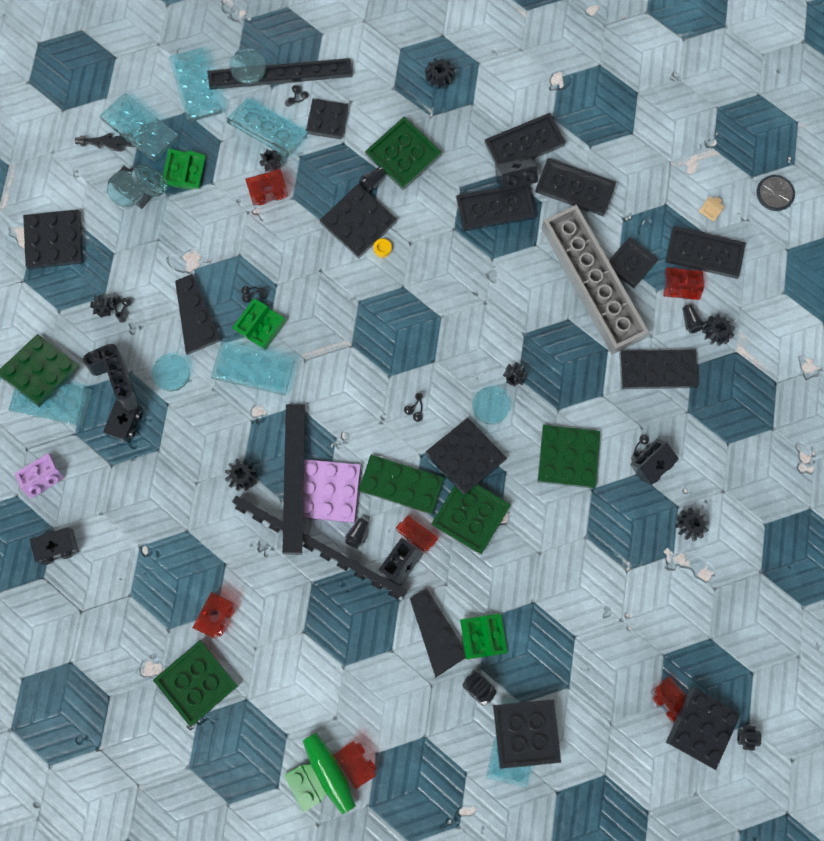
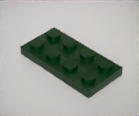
[358,454,444,515]

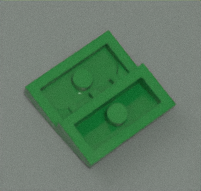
[161,148,206,190]
[232,298,287,350]
[460,614,508,660]

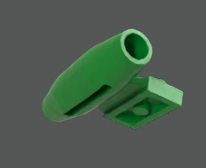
[283,732,356,814]

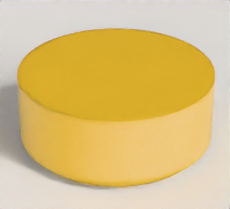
[373,238,392,258]

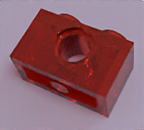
[245,169,288,206]
[192,592,236,640]

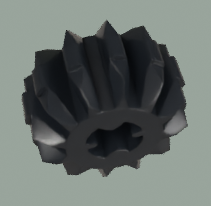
[425,57,455,90]
[702,313,735,346]
[225,459,258,492]
[675,508,709,541]
[462,671,497,706]

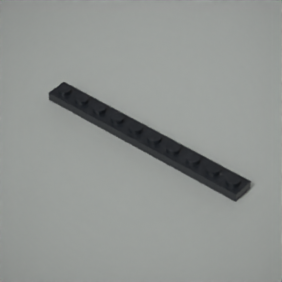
[232,496,407,600]

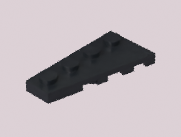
[175,274,222,355]
[410,588,466,678]

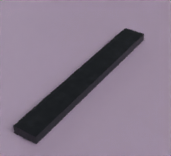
[207,58,352,90]
[282,404,305,555]

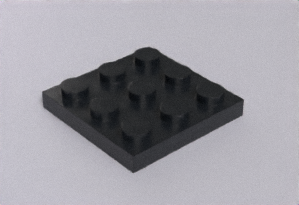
[319,184,397,259]
[23,209,83,269]
[425,417,507,496]
[665,687,741,770]
[493,699,561,769]

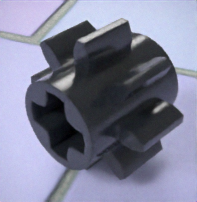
[259,149,282,172]
[90,293,115,318]
[503,362,528,387]
[737,725,762,751]

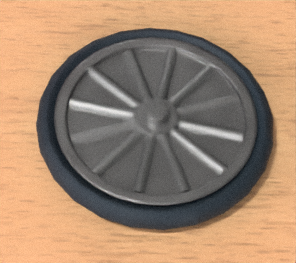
[756,175,795,211]

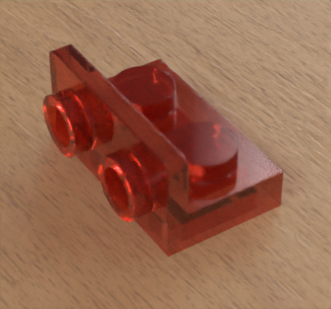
[663,268,704,300]
[396,516,438,554]
[651,676,686,723]
[334,740,377,789]

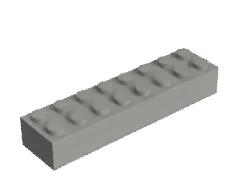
[541,205,649,355]

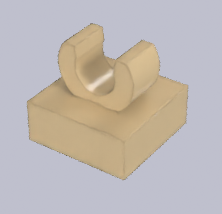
[699,196,725,222]

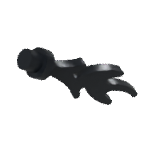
[75,133,143,152]

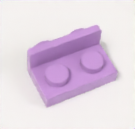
[14,453,64,498]

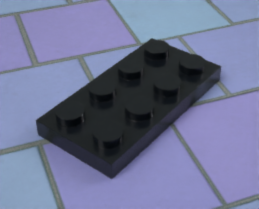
[484,112,566,165]
[535,158,617,217]
[456,185,535,232]
[665,226,746,279]
[619,350,698,389]

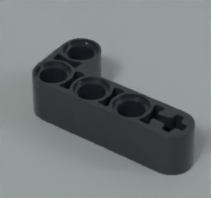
[83,344,138,411]

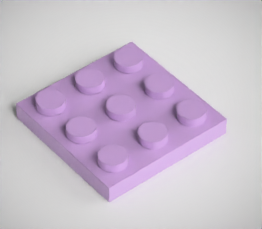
[303,460,361,523]

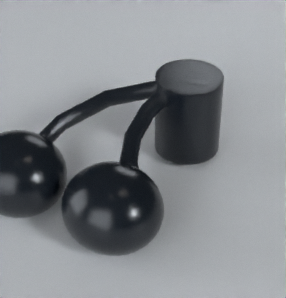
[285,85,309,107]
[241,286,267,303]
[112,295,132,323]
[404,393,423,422]
[631,435,651,461]

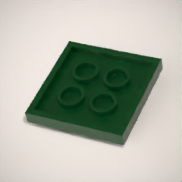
[365,117,442,190]
[0,334,80,408]
[537,425,600,489]
[431,485,511,555]
[153,640,239,727]

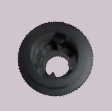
[359,167,386,192]
[682,304,704,334]
[344,518,369,549]

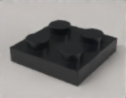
[306,98,348,140]
[609,237,658,289]

